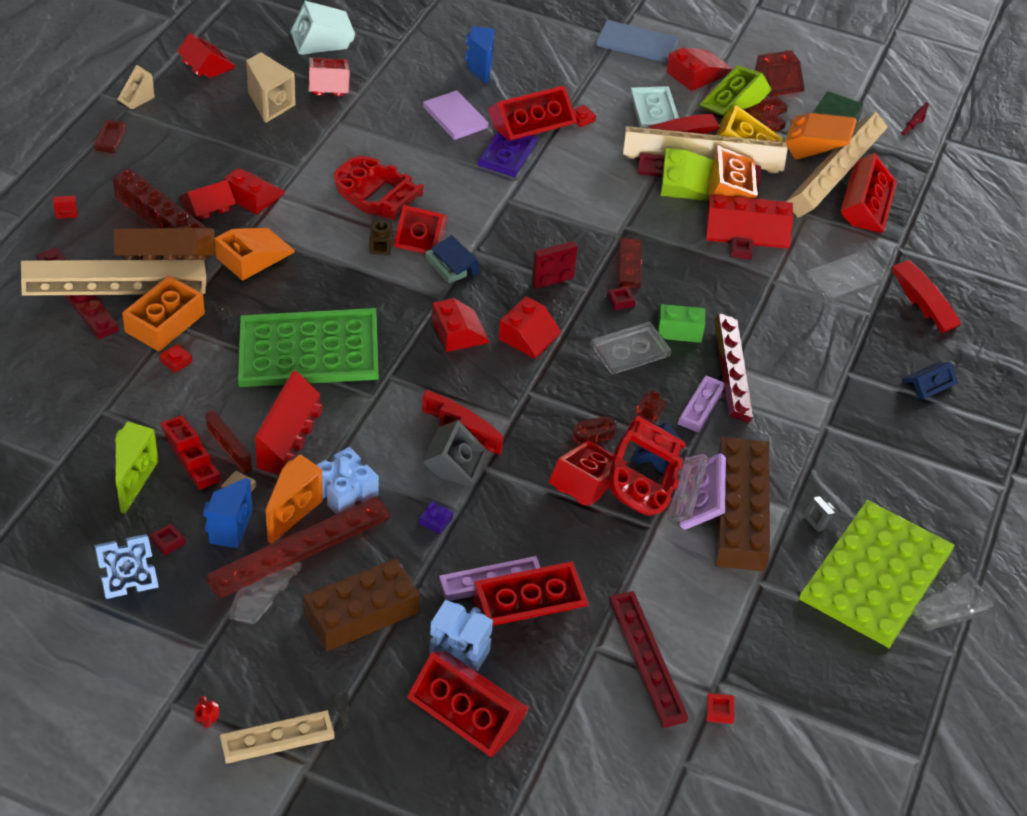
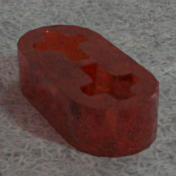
[573,417,617,444]

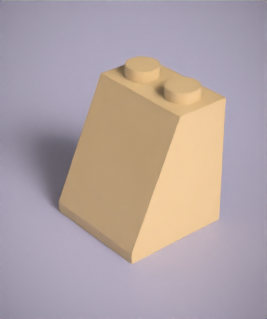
[246,52,295,123]

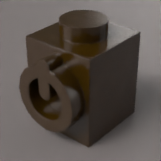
[369,219,393,255]

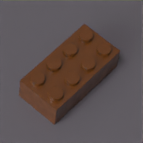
[113,228,215,260]
[303,558,420,652]

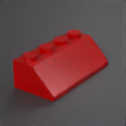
[488,85,577,141]
[840,153,897,233]
[706,194,793,249]
[255,371,323,475]
[473,561,588,626]
[407,650,529,757]

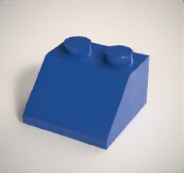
[465,26,495,83]
[203,478,253,549]

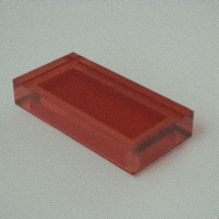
[94,120,127,154]

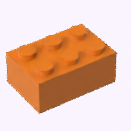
[122,275,205,352]

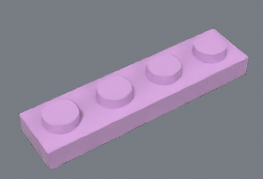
[439,556,541,601]

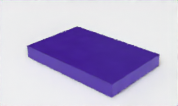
[478,131,538,177]

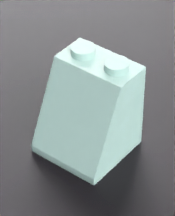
[290,1,355,55]

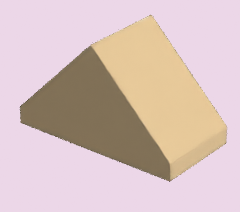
[117,65,155,109]

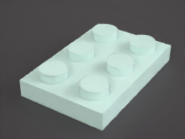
[630,86,679,128]

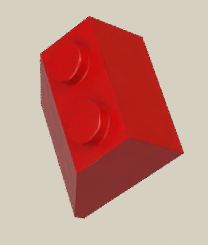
[177,33,236,78]
[224,168,285,215]
[178,180,236,221]
[393,205,449,254]
[499,296,561,359]
[432,298,489,352]

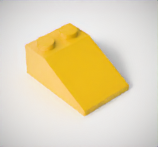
[716,105,783,142]

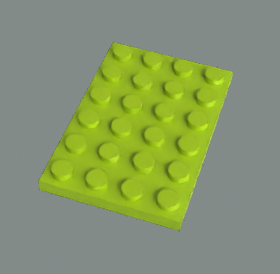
[799,500,955,649]

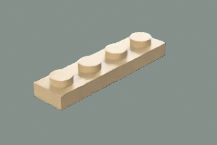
[220,710,334,764]

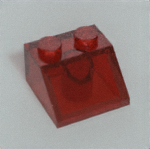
[755,50,805,97]

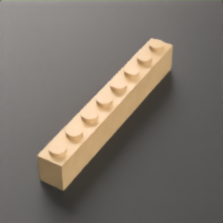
[786,112,888,218]
[623,126,788,173]
[21,260,206,296]

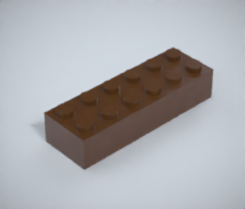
[716,437,770,572]

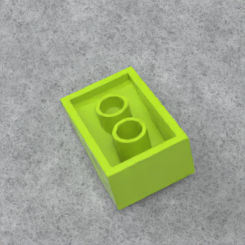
[699,65,772,116]
[661,148,714,201]
[115,421,158,514]

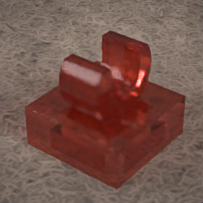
[636,390,667,422]

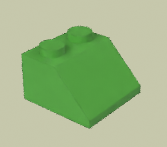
[657,304,705,343]

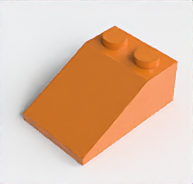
[785,113,856,160]
[708,146,757,199]
[266,454,323,544]

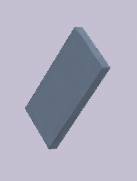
[596,20,679,63]

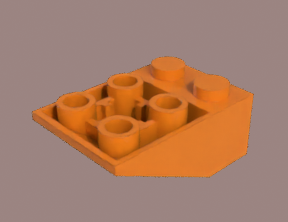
[214,228,295,281]

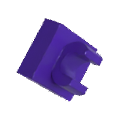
[419,501,453,534]

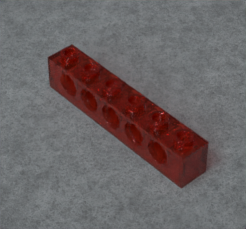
[113,168,207,228]

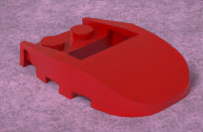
[334,156,424,220]
[609,416,686,516]

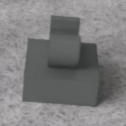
[803,496,836,532]

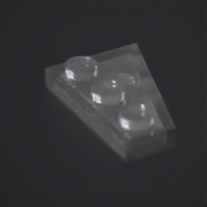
[229,553,302,624]
[914,572,994,631]

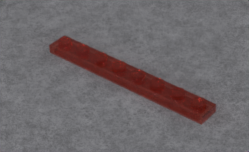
[206,496,391,598]

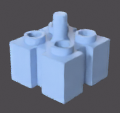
[317,447,379,517]
[94,534,158,599]
[430,600,493,672]

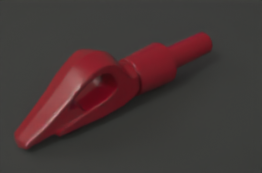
[901,102,929,136]

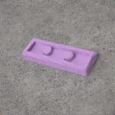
[678,375,725,433]

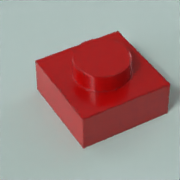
[573,105,596,128]
[53,196,78,219]
[159,344,193,373]
[706,693,735,724]

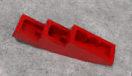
[648,114,720,134]
[891,260,962,334]
[422,390,503,455]
[160,415,222,490]

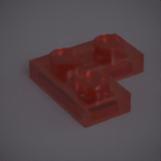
[745,95,788,132]

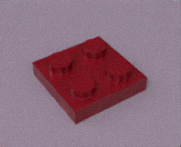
[531,241,578,289]

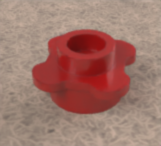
[194,696,219,728]

